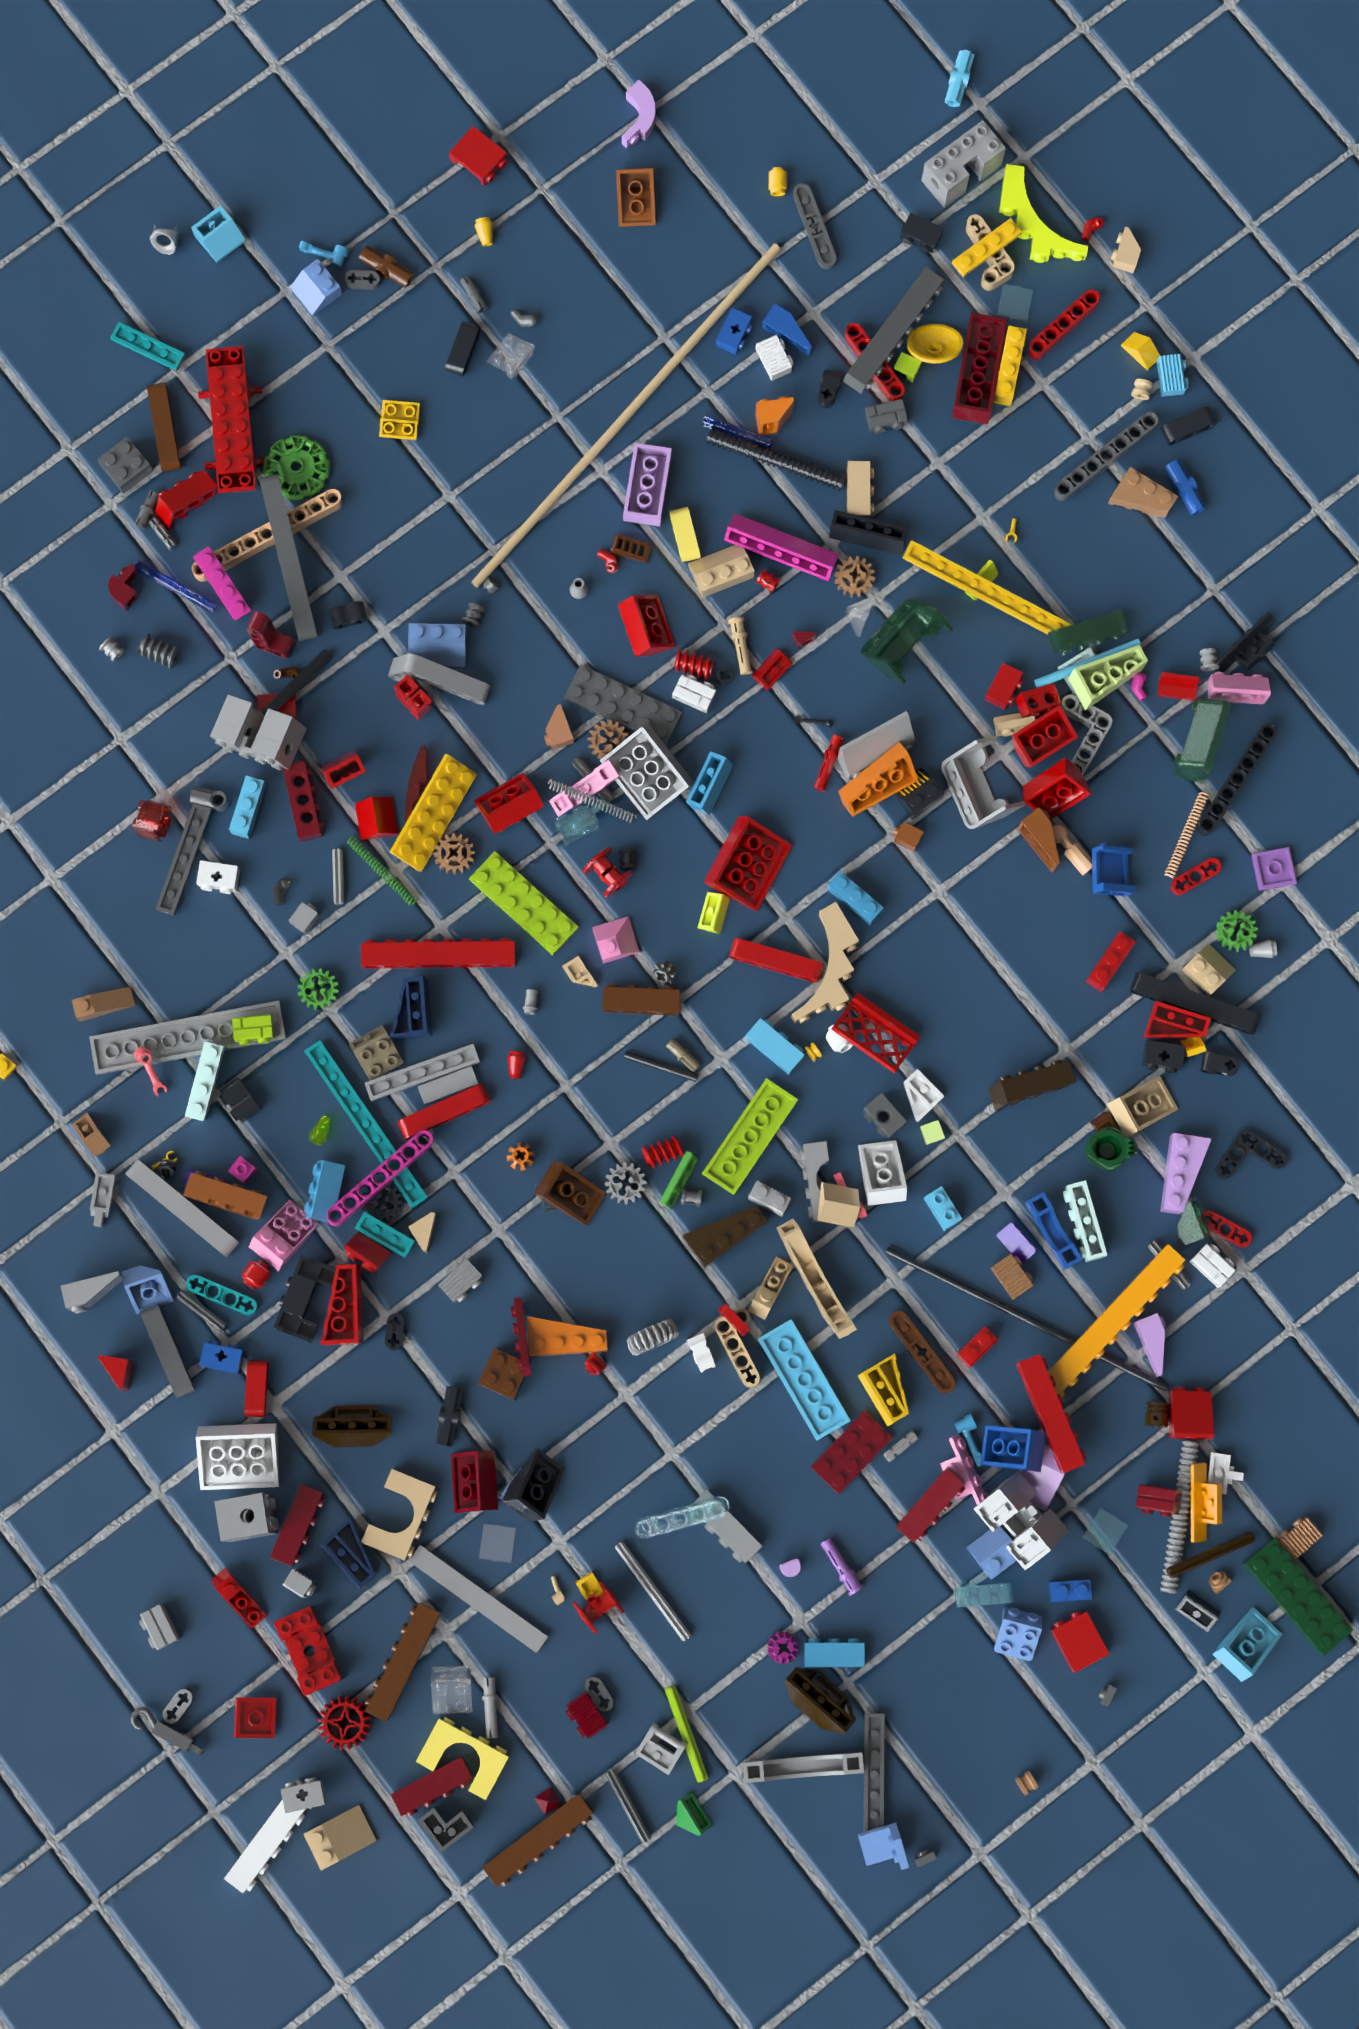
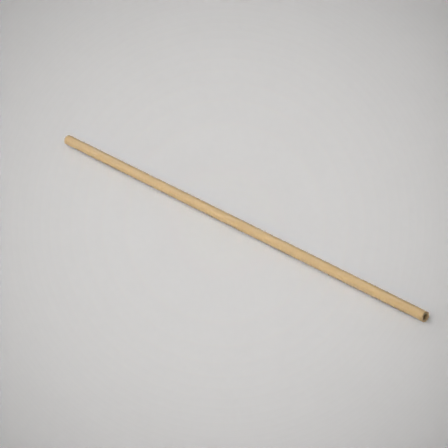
[471,243,781,588]

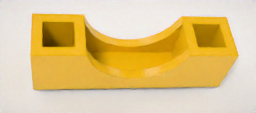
[993,326,1027,406]

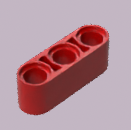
[244,1360,269,1418]

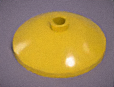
[907,324,963,364]

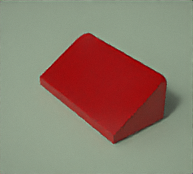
[751,649,793,690]

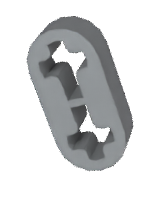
[163,1689,194,1724]

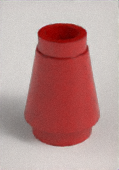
[507,1051,526,1079]

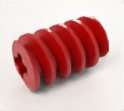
[674,647,716,680]
[642,1136,685,1169]

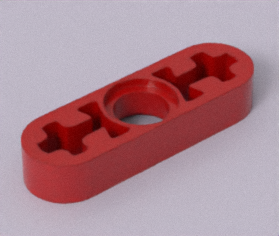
[1171,858,1221,895]
[1199,1211,1252,1248]

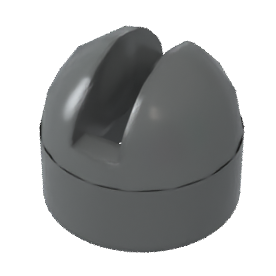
[483,577,500,594]

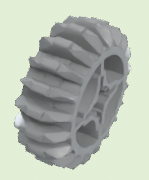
[627,1319,679,1356]

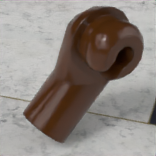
[273,667,300,679]

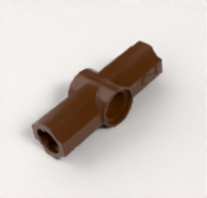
[359,245,414,288]

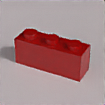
[1086,931,1136,992]

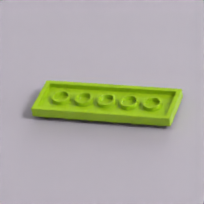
[469,851,579,956]
[702,1078,798,1195]

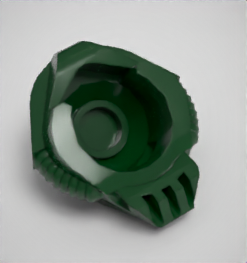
[1085,1127,1137,1172]

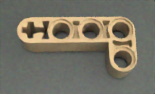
[966,214,1014,291]
[715,1308,760,1388]

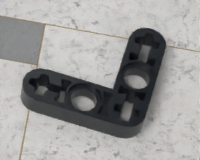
[1215,1130,1287,1180]

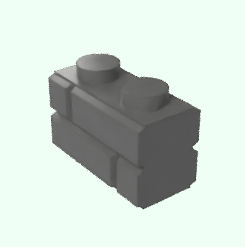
[865,399,907,434]

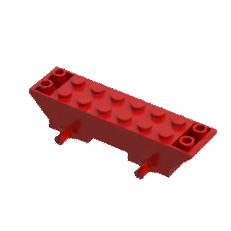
[198,346,268,494]

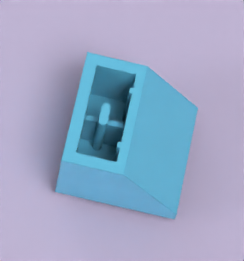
[191,205,246,263]

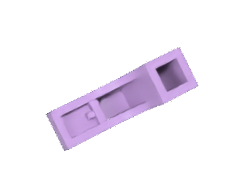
[622,80,655,148]

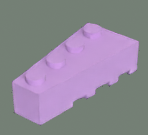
[1160,1133,1211,1214]

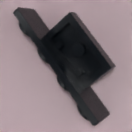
[1216,612,1275,672]

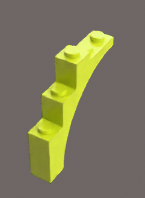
[999,164,1088,263]

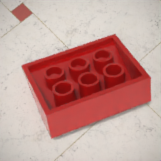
[704,816,792,911]

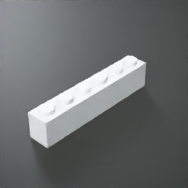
[224,1779,311,1893]

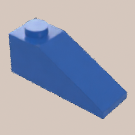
[762,304,812,356]

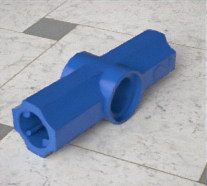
[1165,459,1206,516]

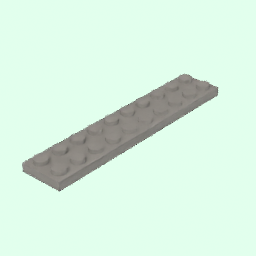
[89,1001,286,1075]

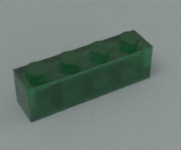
[1048,610,1128,656]

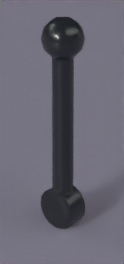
[794,716,833,727]

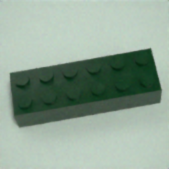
[1242,1538,1353,1656]

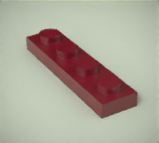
[511,1297,531,1376]

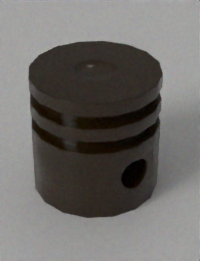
[1144,1402,1170,1428]

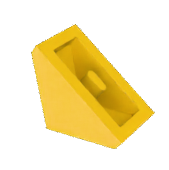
[1121,332,1160,371]

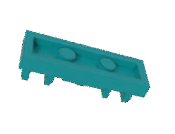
[354,1211,415,1258]

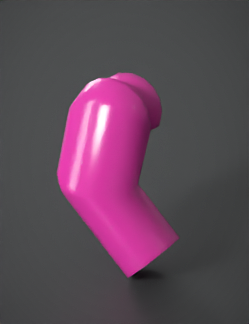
[1131,673,1148,702]

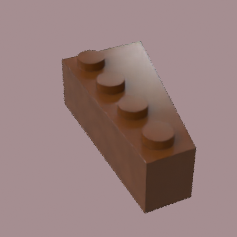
[183,1171,267,1220]

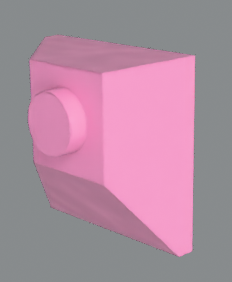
[592,916,640,964]

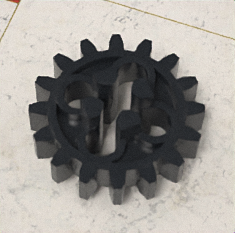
[362,1181,403,1223]

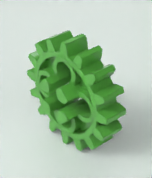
[1215,910,1258,952]
[297,968,339,1011]

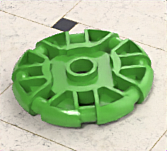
[263,435,330,500]

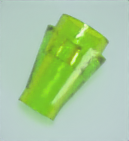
[308,1116,332,1146]

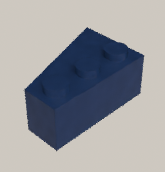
[390,976,432,1040]
[320,1518,375,1591]

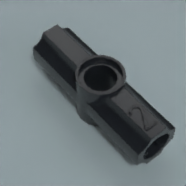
[435,1386,463,1447]

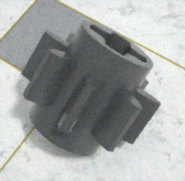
[652,960,678,985]

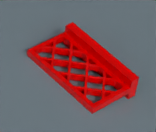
[831,993,921,1073]

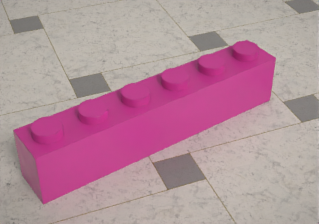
[724,514,839,581]

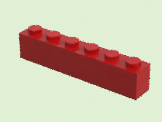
[1016,1354,1086,1474]

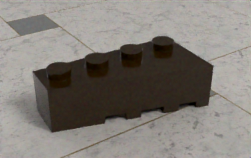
[988,1060,1076,1111]
[682,1206,768,1269]

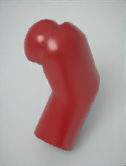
[1081,217,1104,241]
[597,548,618,573]

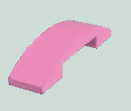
[549,760,620,817]

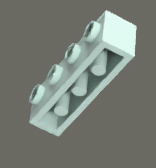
[1063,1180,1107,1262]

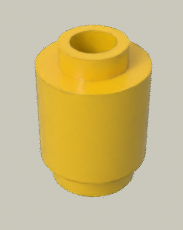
[769,167,787,196]

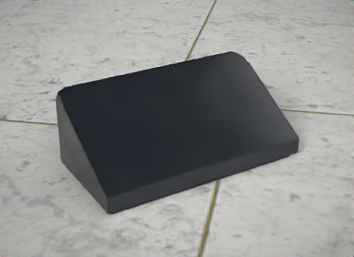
[1175,1590,1221,1632]

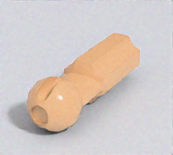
[1052,825,1092,875]

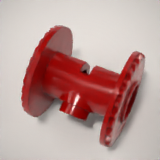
[583,847,634,898]
[572,1581,625,1634]

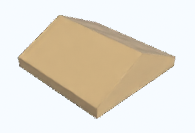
[817,1182,860,1228]

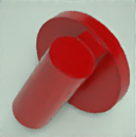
[584,1352,607,1375]

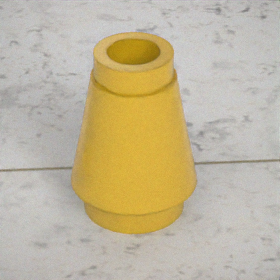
[474,217,493,246]

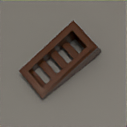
[611,533,652,563]

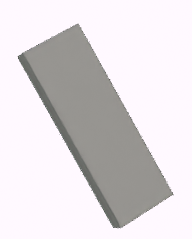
[418,1066,479,1105]

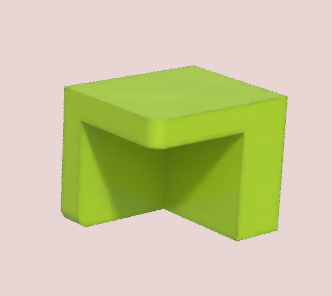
[894,352,922,383]

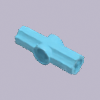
[945,50,975,107]

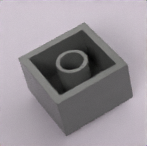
[97,437,153,494]

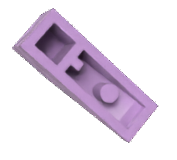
[1134,1313,1166,1377]

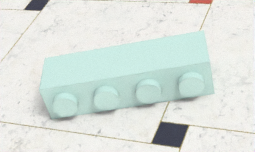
[185,1041,225,1121]

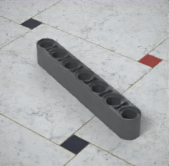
[1054,412,1159,501]

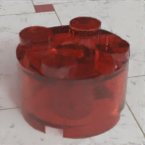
[132,800,172,842]

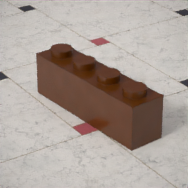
[602,984,680,1016]

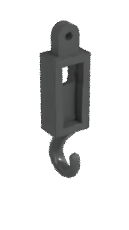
[131,1707,205,1755]

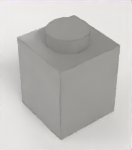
[289,902,319,935]

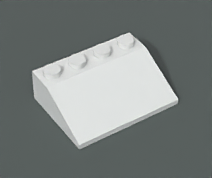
[196,1423,279,1490]

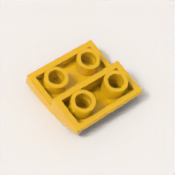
[379,400,420,440]

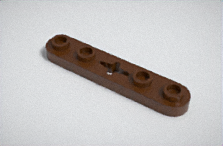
[889,1311,955,1394]

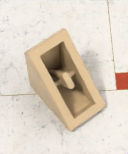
[408,1212,436,1253]

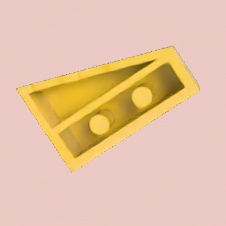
[858,1354,909,1426]

